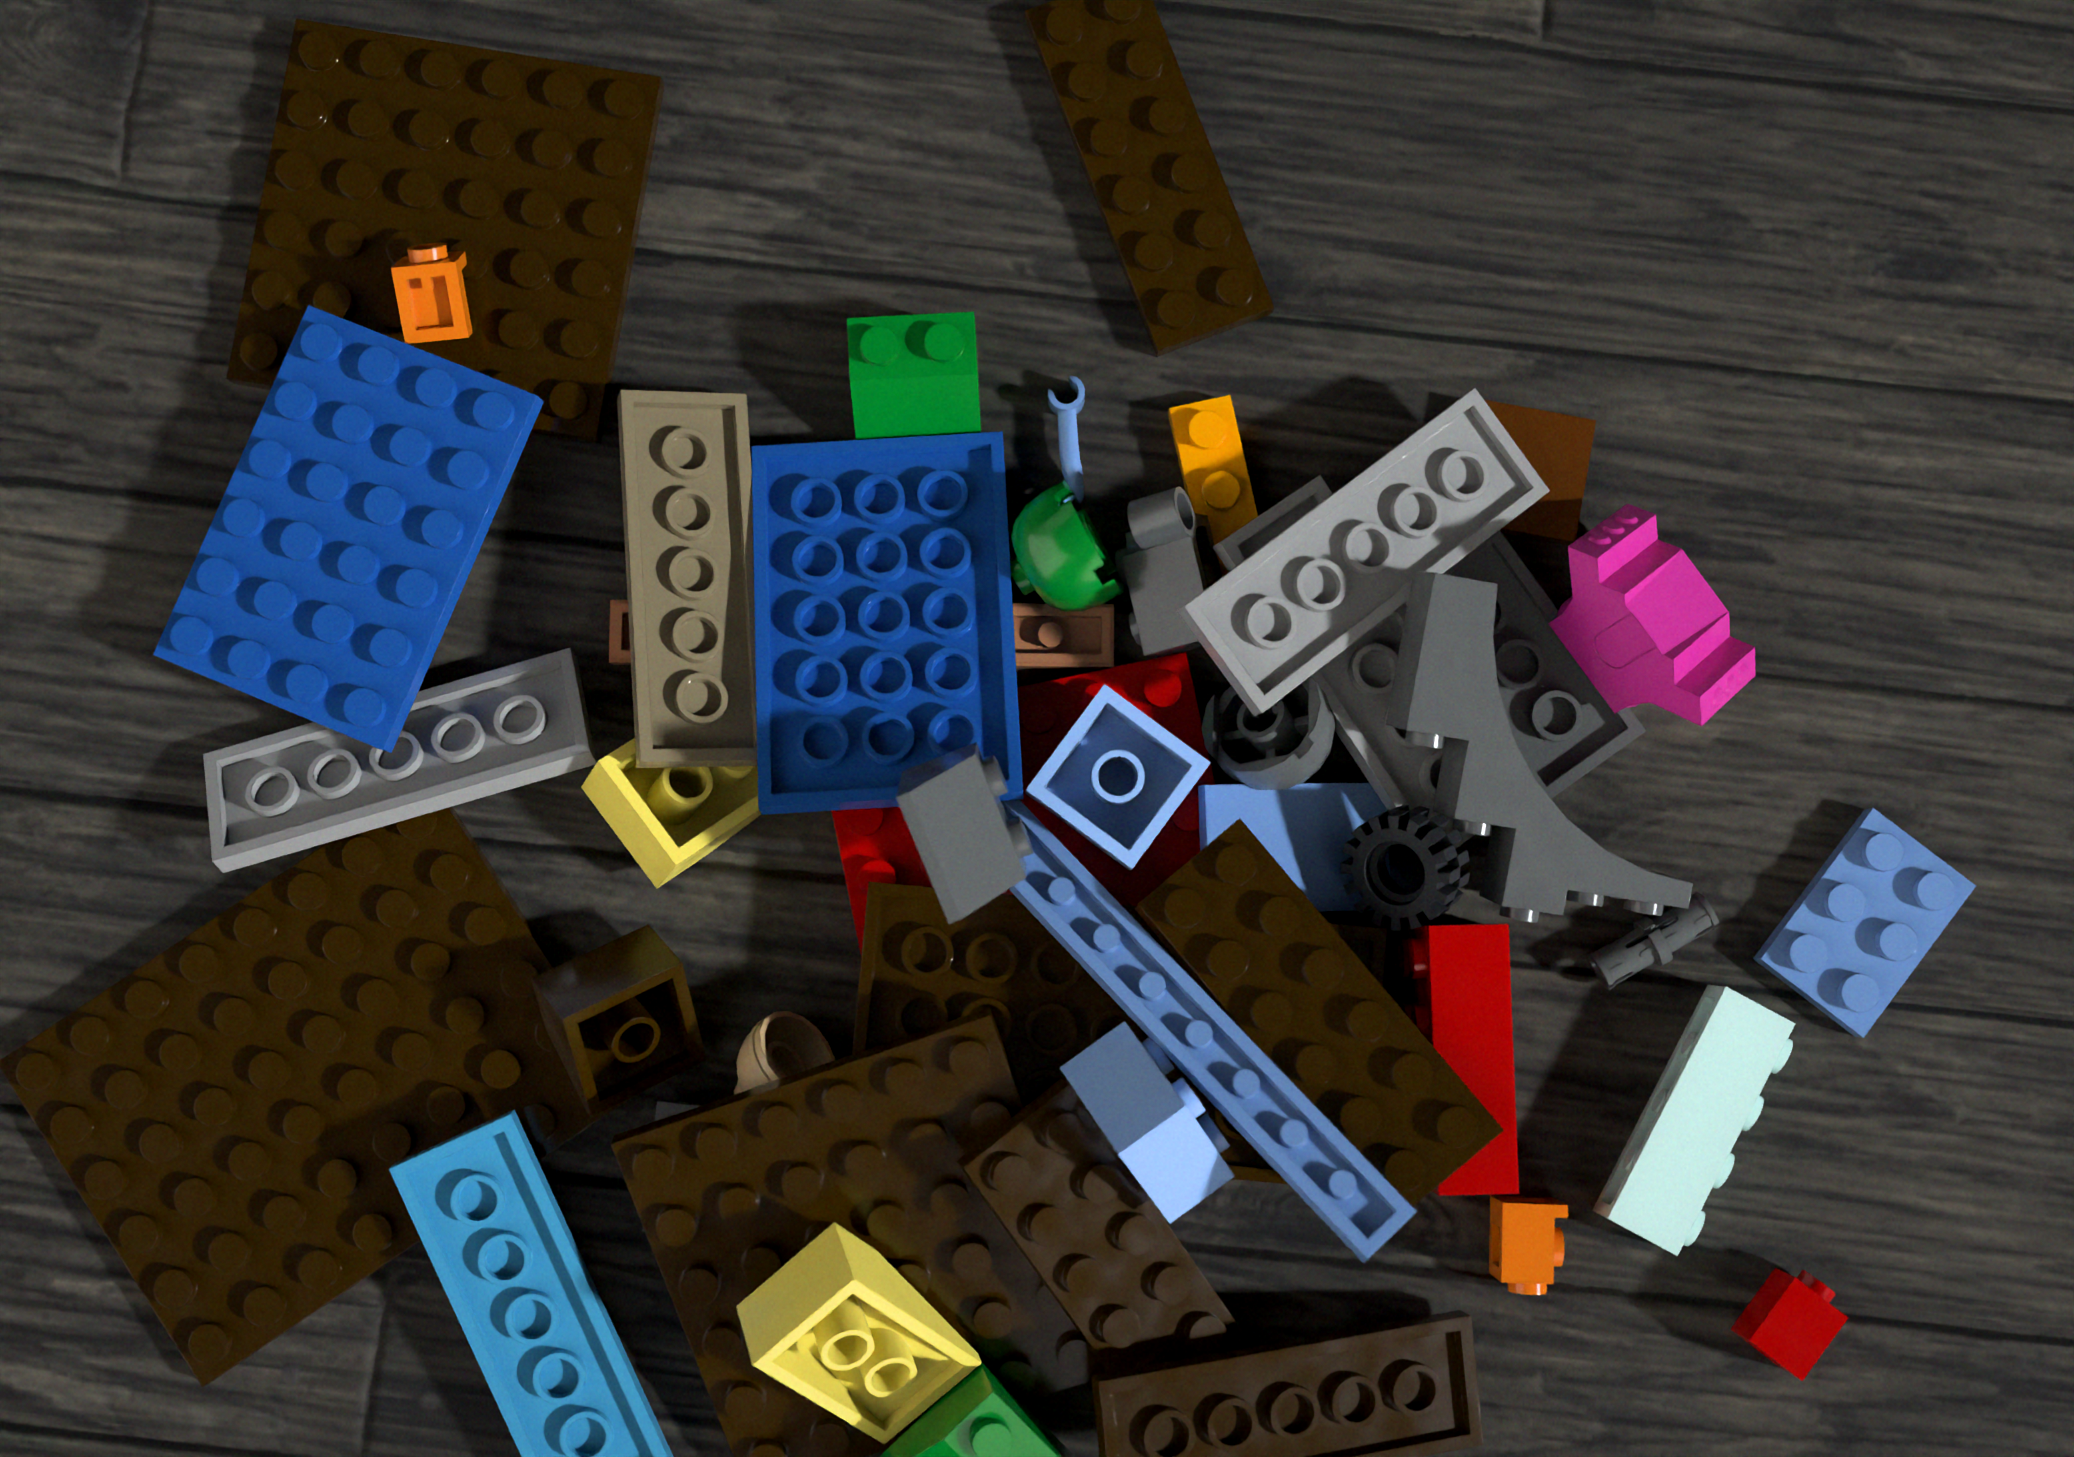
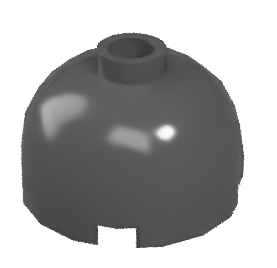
[1201,676,1335,790]

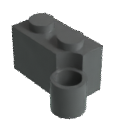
[1115,486,1222,656]

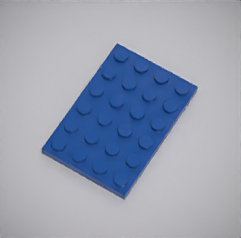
[153,305,544,753]
[752,431,1024,815]

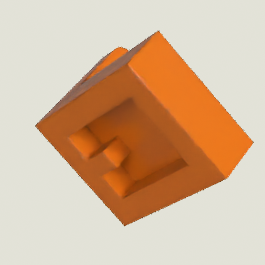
[391,243,473,344]

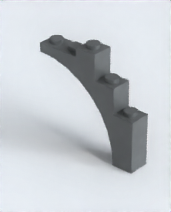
[1386,571,1693,922]

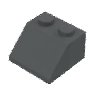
[896,742,1034,924]

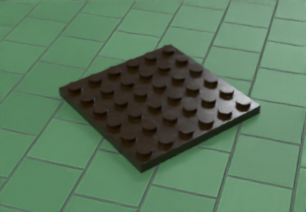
[226,19,665,443]
[611,1008,1107,1457]

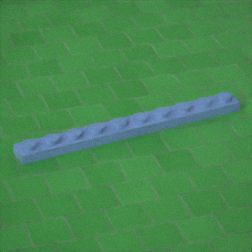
[1001,800,1417,1263]

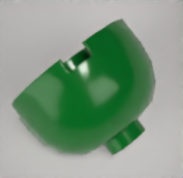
[1010,480,1125,612]

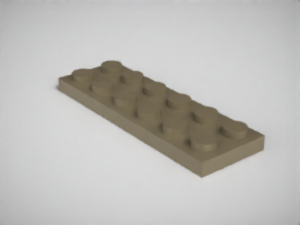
[617,390,758,768]

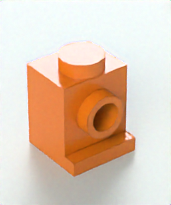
[1489,1195,1568,1295]

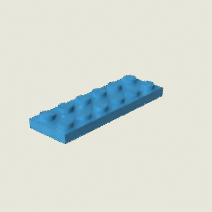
[389,1109,674,1457]

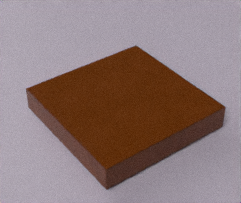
[1484,399,1596,545]

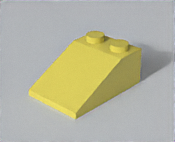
[581,738,761,889]
[736,1222,982,1444]

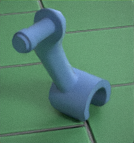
[1048,375,1085,503]

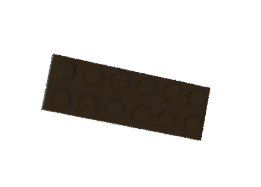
[1025,0,1275,357]
[1138,818,1504,1207]
[956,1078,1253,1372]
[1091,1310,1484,1457]

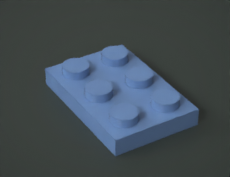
[1753,808,1976,1038]

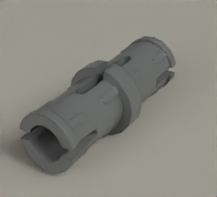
[1587,892,1719,990]

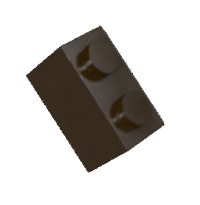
[531,924,707,1117]

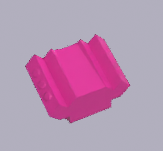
[1548,504,1756,726]

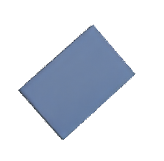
[1198,783,1390,912]

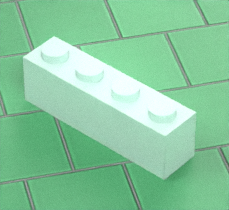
[1592,985,1795,1256]

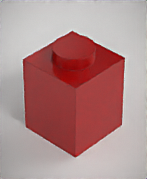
[1730,1268,1848,1381]

